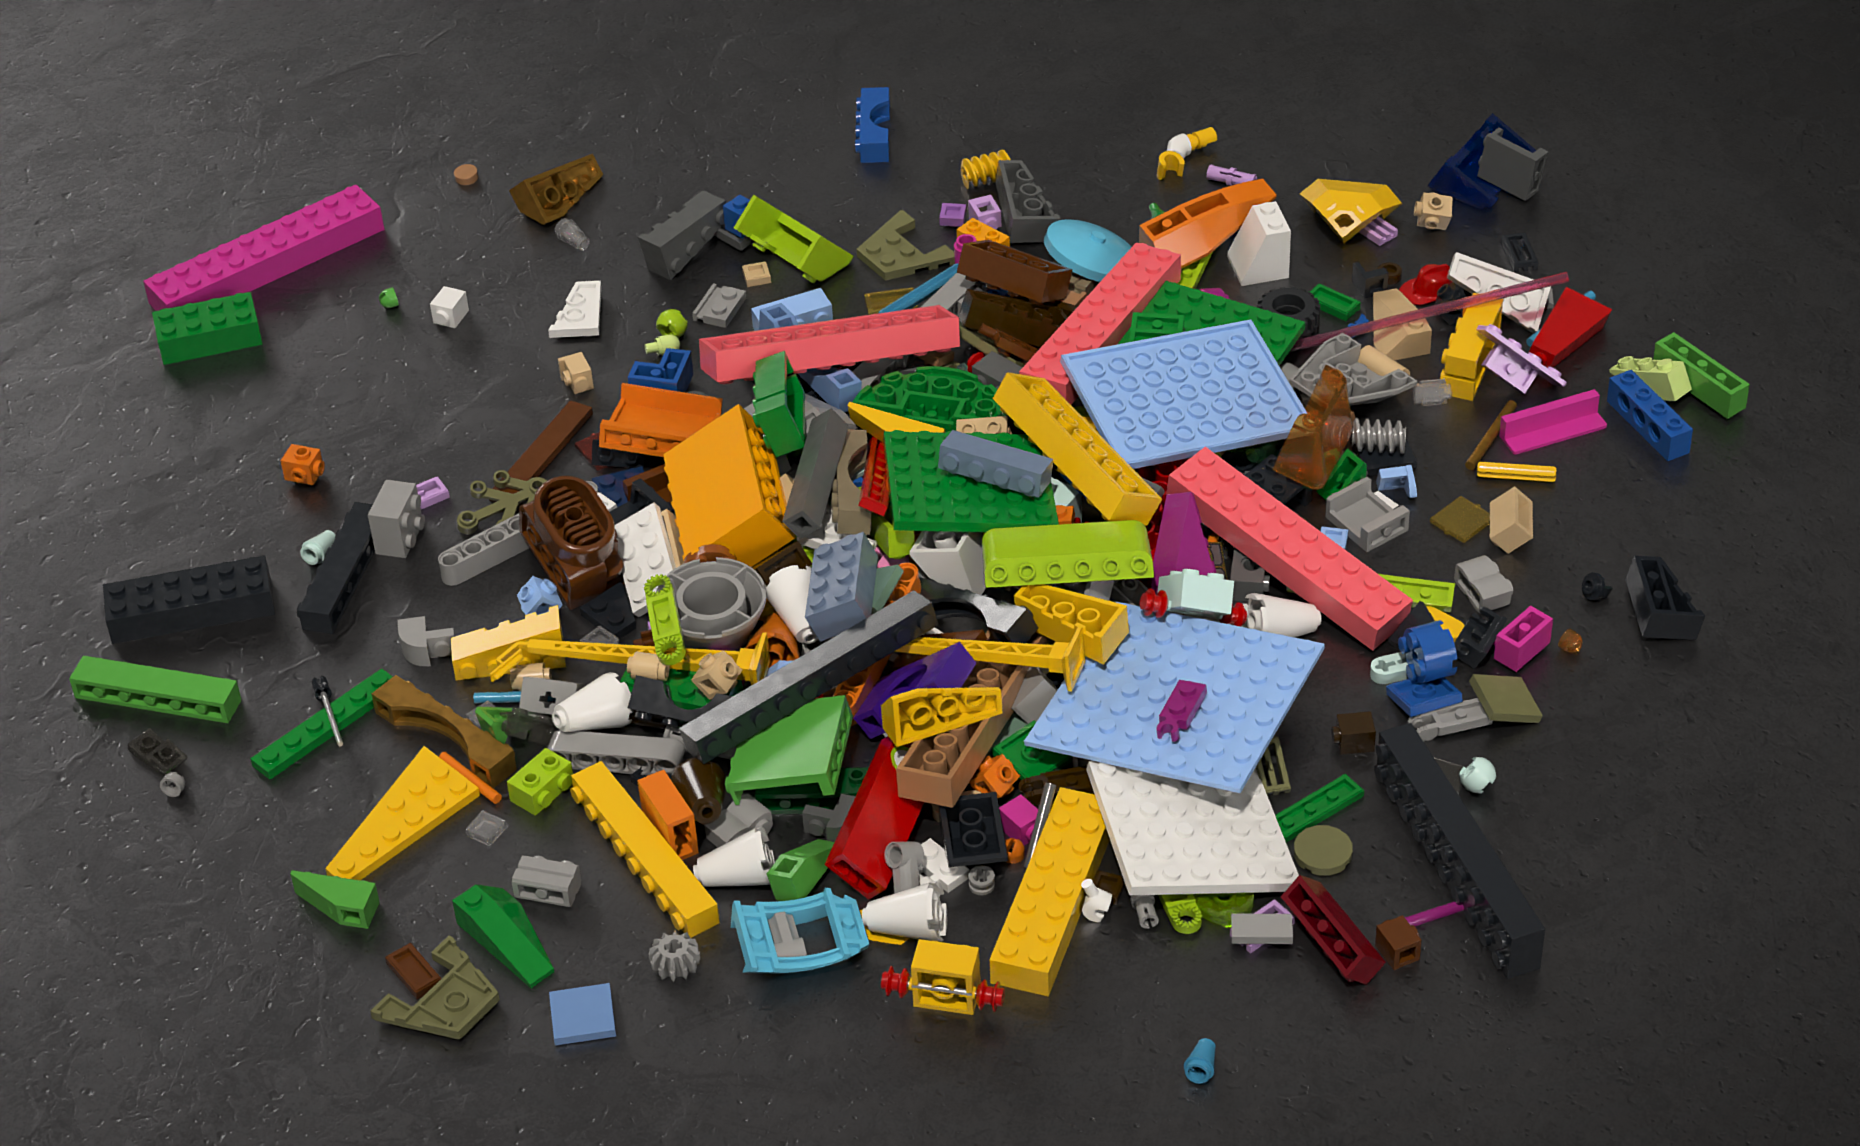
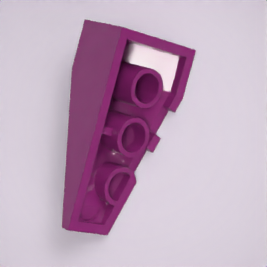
[1151,492,1216,595]

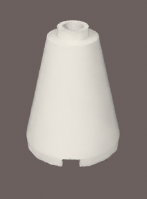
[765,565,818,644]
[1243,593,1321,638]
[552,672,633,732]
[693,826,775,887]
[862,882,947,942]

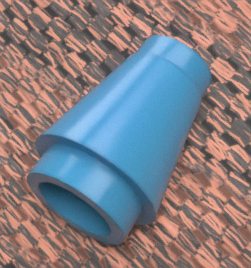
[1184,1038,1216,1084]

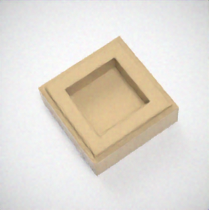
[742,262,771,287]

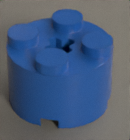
[1398,620,1457,683]

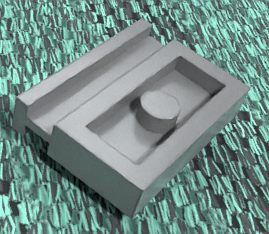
[693,283,747,328]

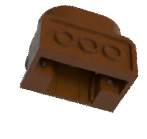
[519,476,625,611]

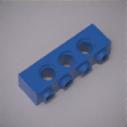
[1607,369,1693,461]

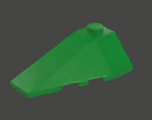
[452,884,554,988]

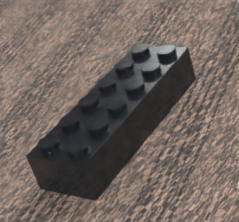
[103,555,275,644]

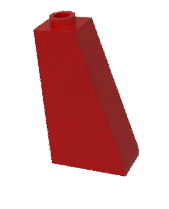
[1528,287,1612,368]

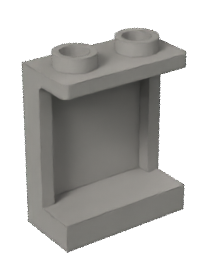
[1326,477,1410,552]

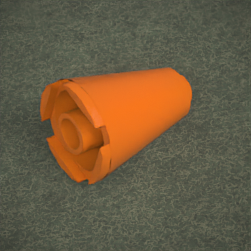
[746,612,800,669]

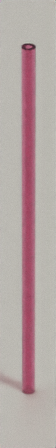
[1289,272,1569,353]

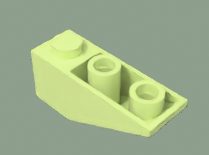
[1609,356,1692,401]

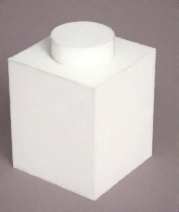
[430,286,469,328]

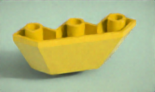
[1299,179,1402,244]

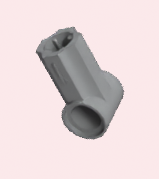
[884,842,924,894]
[768,911,807,957]

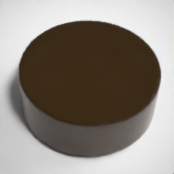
[1377,262,1402,285]

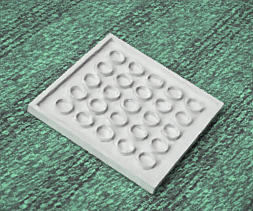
[1086,761,1299,895]

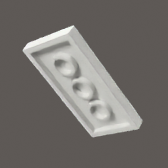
[615,503,676,617]

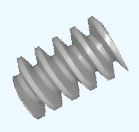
[1352,418,1406,454]

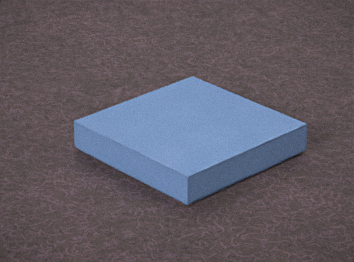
[549,983,616,1046]

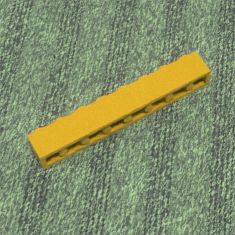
[570,761,720,938]

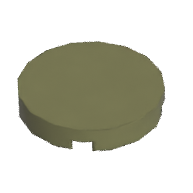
[1294,825,1353,876]

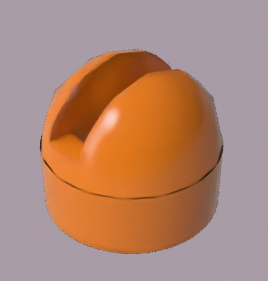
[1005,838,1025,864]

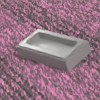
[1231,914,1293,944]

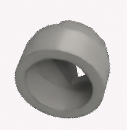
[160,772,185,797]

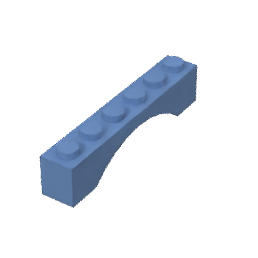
[759,303,862,412]

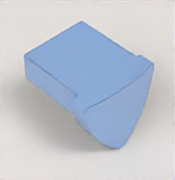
[1376,465,1417,498]

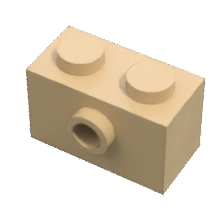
[1489,486,1533,553]

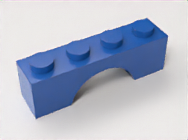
[855,87,890,163]

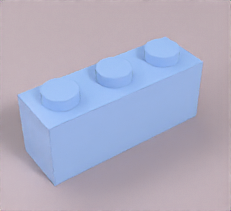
[751,288,833,331]

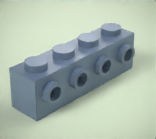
[938,430,1053,498]

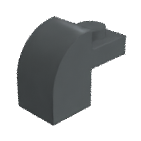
[802,794,855,842]

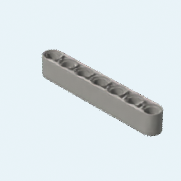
[438,481,598,586]

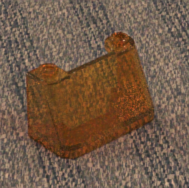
[1272,365,1353,489]

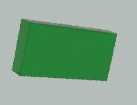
[1310,284,1361,321]

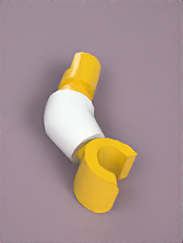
[1157,127,1217,180]

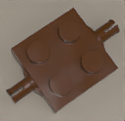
[978,323,1039,365]

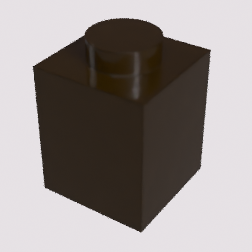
[1331,711,1376,755]

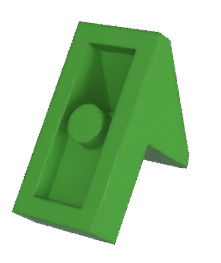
[475,707,534,744]

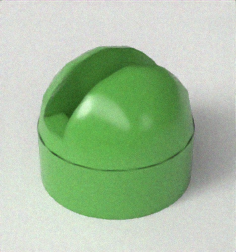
[379,287,399,308]

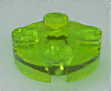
[1194,892,1254,928]

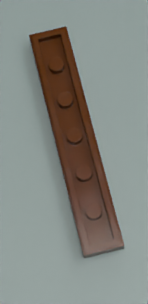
[489,400,593,502]

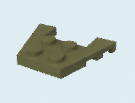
[856,210,955,281]
[370,935,500,1040]

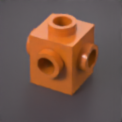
[280,444,325,485]
[969,754,1020,799]

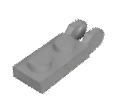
[1408,698,1493,741]

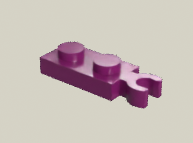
[1156,680,1207,742]

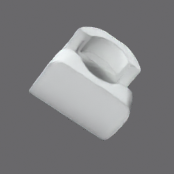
[1081,879,1112,922]

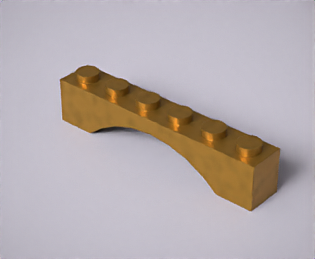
[371,675,517,789]

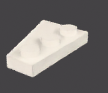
[548,281,602,338]

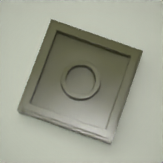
[1469,674,1543,723]

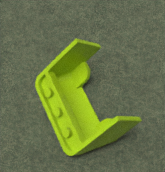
[734,195,854,284]

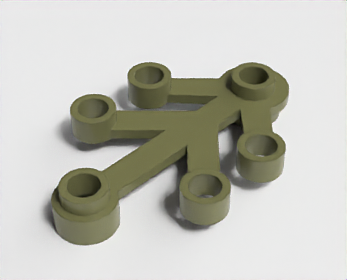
[457,470,547,535]

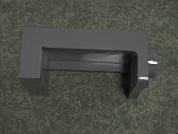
[1477,128,1549,201]

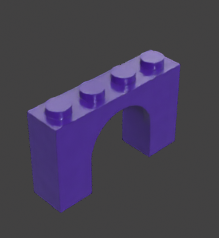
[853,642,976,739]

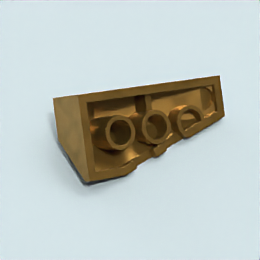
[509,153,603,225]

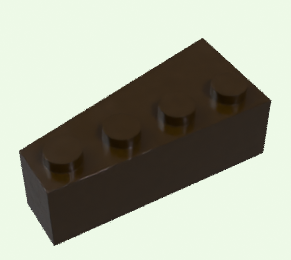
[958,289,1068,347]

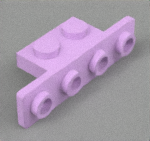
[1476,324,1567,394]

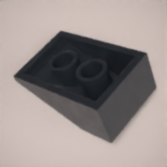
[938,792,1008,867]

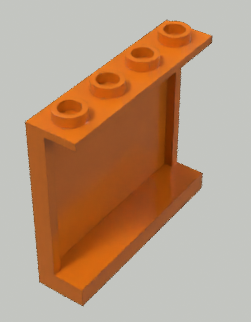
[599,383,723,457]

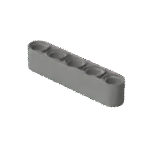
[547,730,685,775]

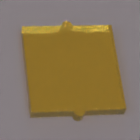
[1430,496,1490,543]

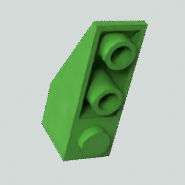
[766,839,834,901]
[290,870,380,929]

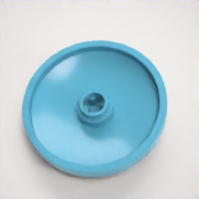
[1044,219,1131,282]

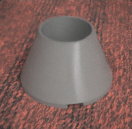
[656,557,766,651]

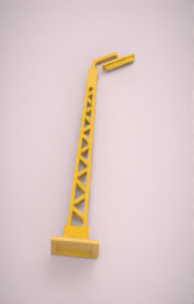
[831,626,1085,692]
[490,632,770,685]

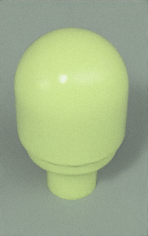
[644,334,680,356]

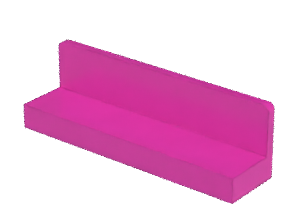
[1499,389,1607,455]

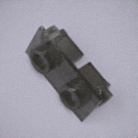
[500,708,557,747]

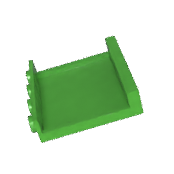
[725,695,853,805]

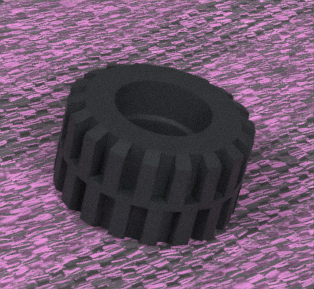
[1257,287,1320,349]

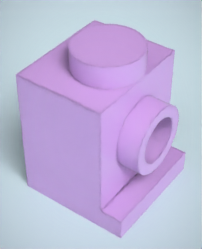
[968,195,1002,229]

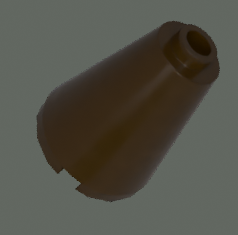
[671,758,726,824]

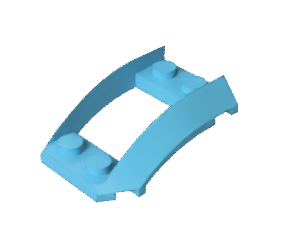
[730,888,869,974]

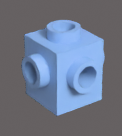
[517,576,563,615]

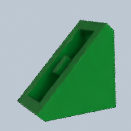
[1316,449,1367,500]

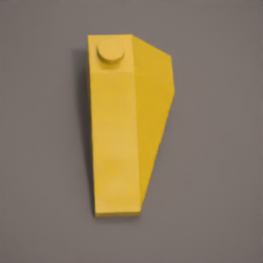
[847,402,945,442]

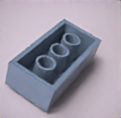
[805,532,878,641]

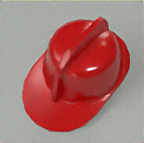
[1399,264,1452,305]

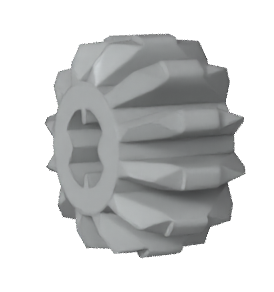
[649,930,701,982]

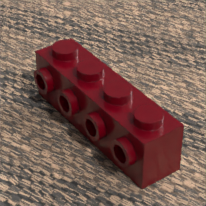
[1281,875,1386,984]

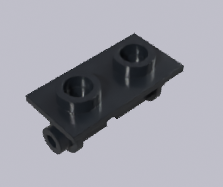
[591,439,645,468]

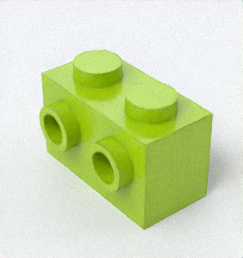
[507,748,573,816]

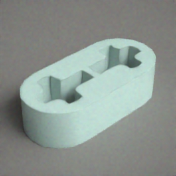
[1370,652,1409,684]

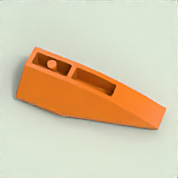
[1139,179,1277,269]

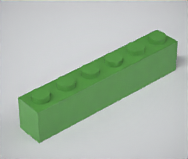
[69,656,241,724]

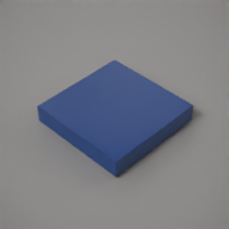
[1386,677,1463,717]

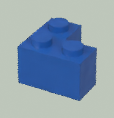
[628,348,693,393]

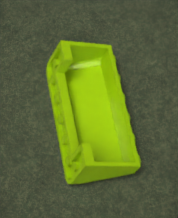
[982,520,1154,588]

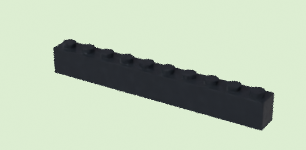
[679,590,939,764]

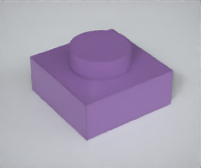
[939,203,967,227]

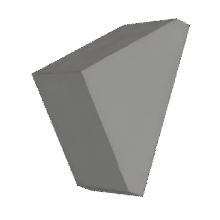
[1012,666,1058,724]

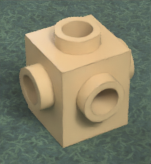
[1414,192,1452,230]
[691,650,742,700]

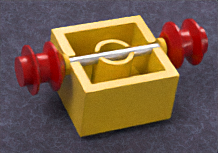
[881,939,1005,1015]

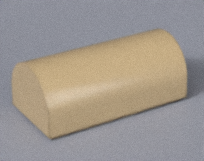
[1358,345,1410,376]

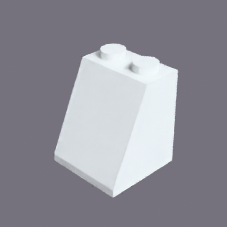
[1227,201,1291,286]
[909,531,986,595]

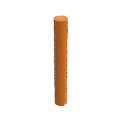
[439,752,502,804]

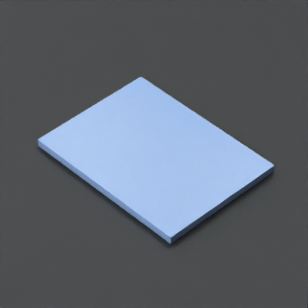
[1060,320,1315,469]

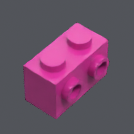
[1494,606,1553,672]

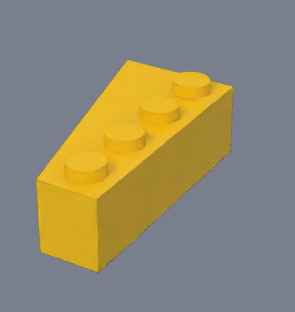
[1014,584,1129,665]
[451,605,566,681]

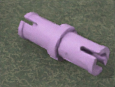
[1207,164,1257,186]

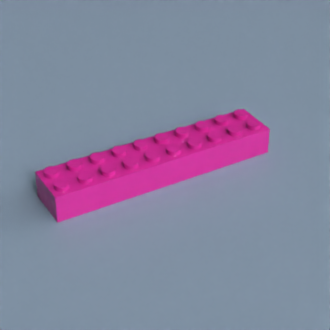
[143,185,385,311]

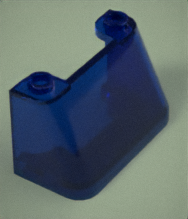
[1427,113,1536,210]

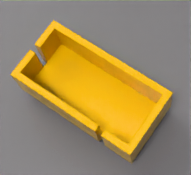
[1440,293,1503,401]

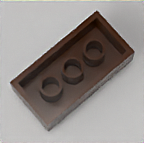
[957,240,1073,305]

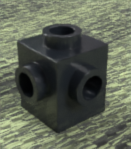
[1434,282,1473,326]

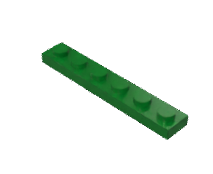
[250,668,393,780]

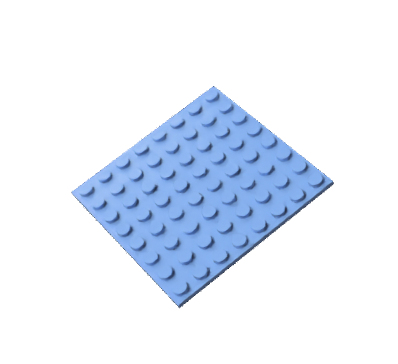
[1024,602,1325,793]

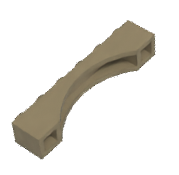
[831,429,872,535]

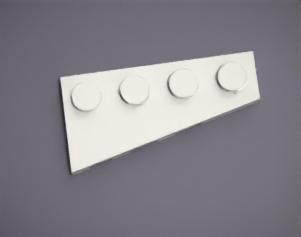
[1447,252,1551,334]

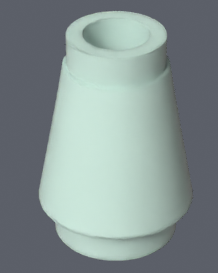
[300,530,335,565]

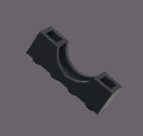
[628,675,732,728]

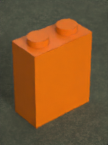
[637,769,699,860]

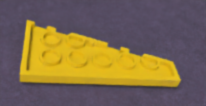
[325,746,480,881]

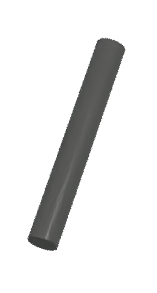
[1023,783,1056,869]

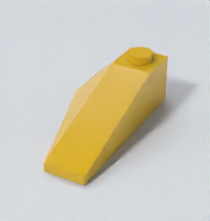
[881,687,1003,747]

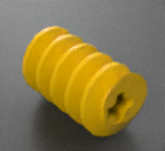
[961,150,1011,189]

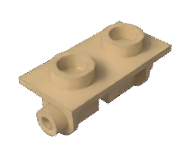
[956,416,1012,434]

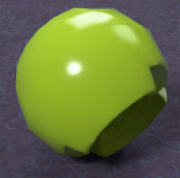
[656,309,688,339]

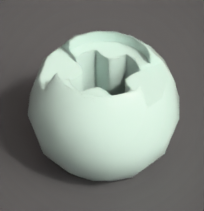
[1459,757,1496,793]

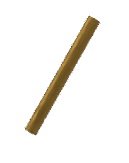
[1465,400,1517,470]

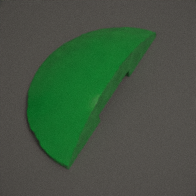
[853,366,1007,432]

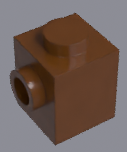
[1375,915,1422,970]

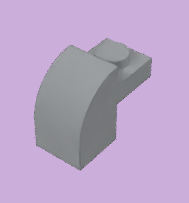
[398,616,455,666]

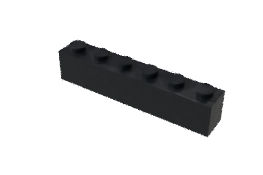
[297,502,375,634]

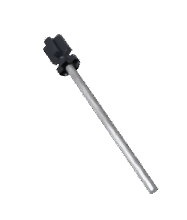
[312,675,343,747]

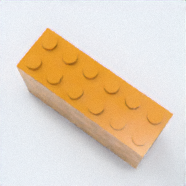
[663,404,795,567]

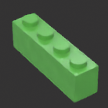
[1653,332,1750,419]

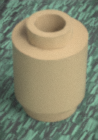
[627,651,670,681]
[510,662,552,691]

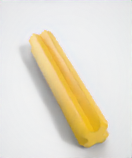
[1477,462,1556,482]

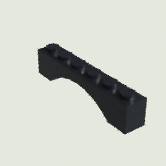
[919,577,1038,643]

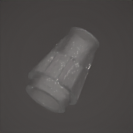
[555,218,590,251]

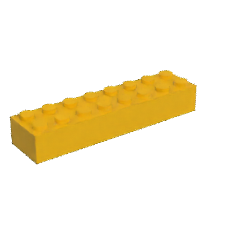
[993,372,1162,526]
[990,787,1110,997]

